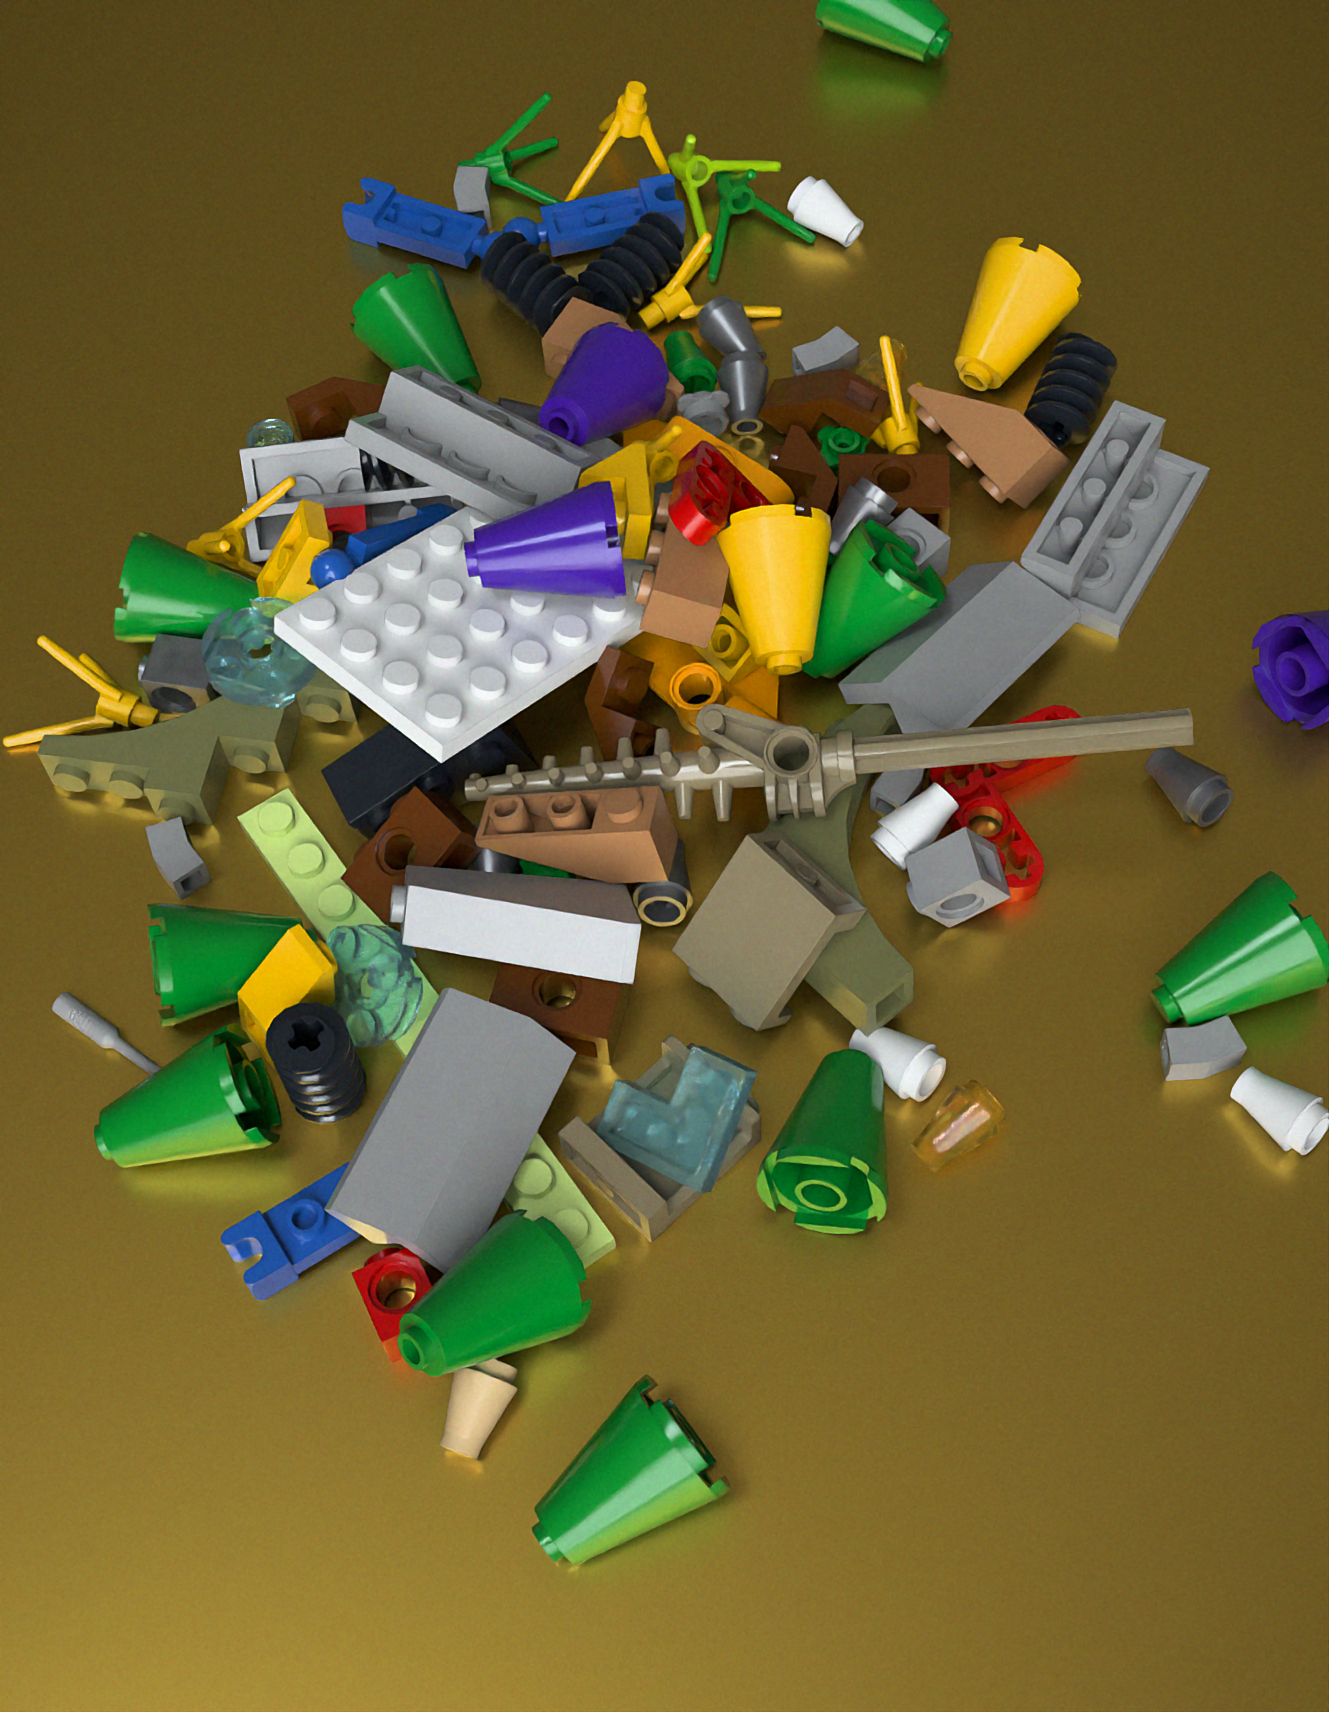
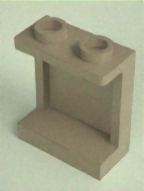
[672,831,867,1031]
[558,1034,761,1242]

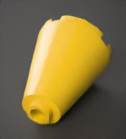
[954,237,1082,391]
[716,504,832,675]

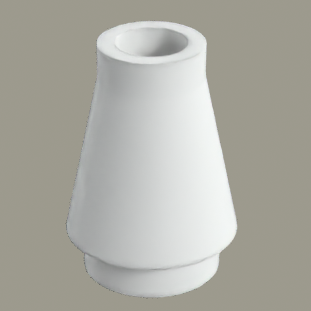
[787,176,864,247]
[870,782,959,871]
[849,1026,946,1102]
[1230,1066,1329,1155]

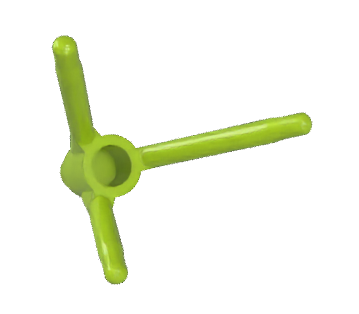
[667,134,781,254]

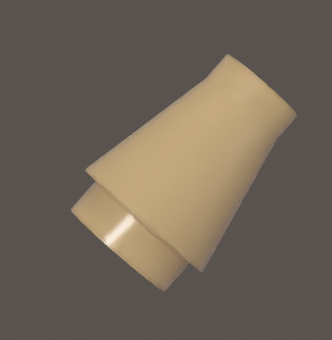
[439,1359,518,1459]

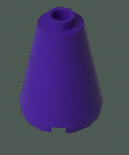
[539,322,669,447]
[464,481,627,599]
[1252,609,1329,730]

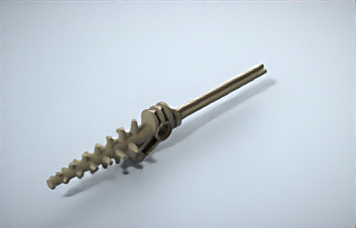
[465,704,1194,822]

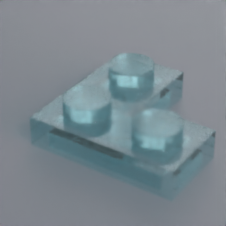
[596,1046,758,1193]

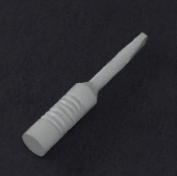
[52,992,161,1075]

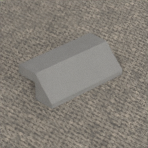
[344,365,604,520]
[1020,400,1210,639]
[239,436,465,562]
[838,561,1081,733]
[324,988,576,1274]

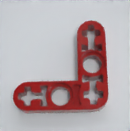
[668,440,773,546]
[928,705,1081,903]

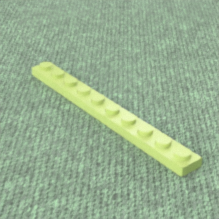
[237,788,616,1269]

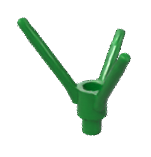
[458,92,563,206]
[707,169,816,282]

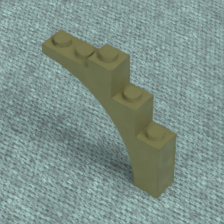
[37,643,362,825]
[762,703,914,1037]

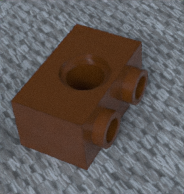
[837,453,951,535]
[341,786,484,928]
[489,962,629,1066]

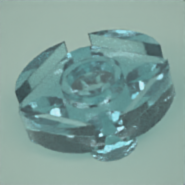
[201,597,318,709]
[326,924,423,1048]

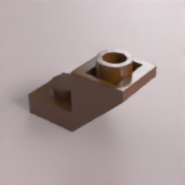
[757,368,889,439]
[286,376,386,441]
[768,425,838,524]
[584,646,670,762]

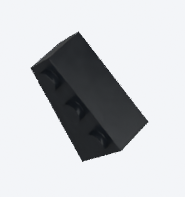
[321,718,541,840]

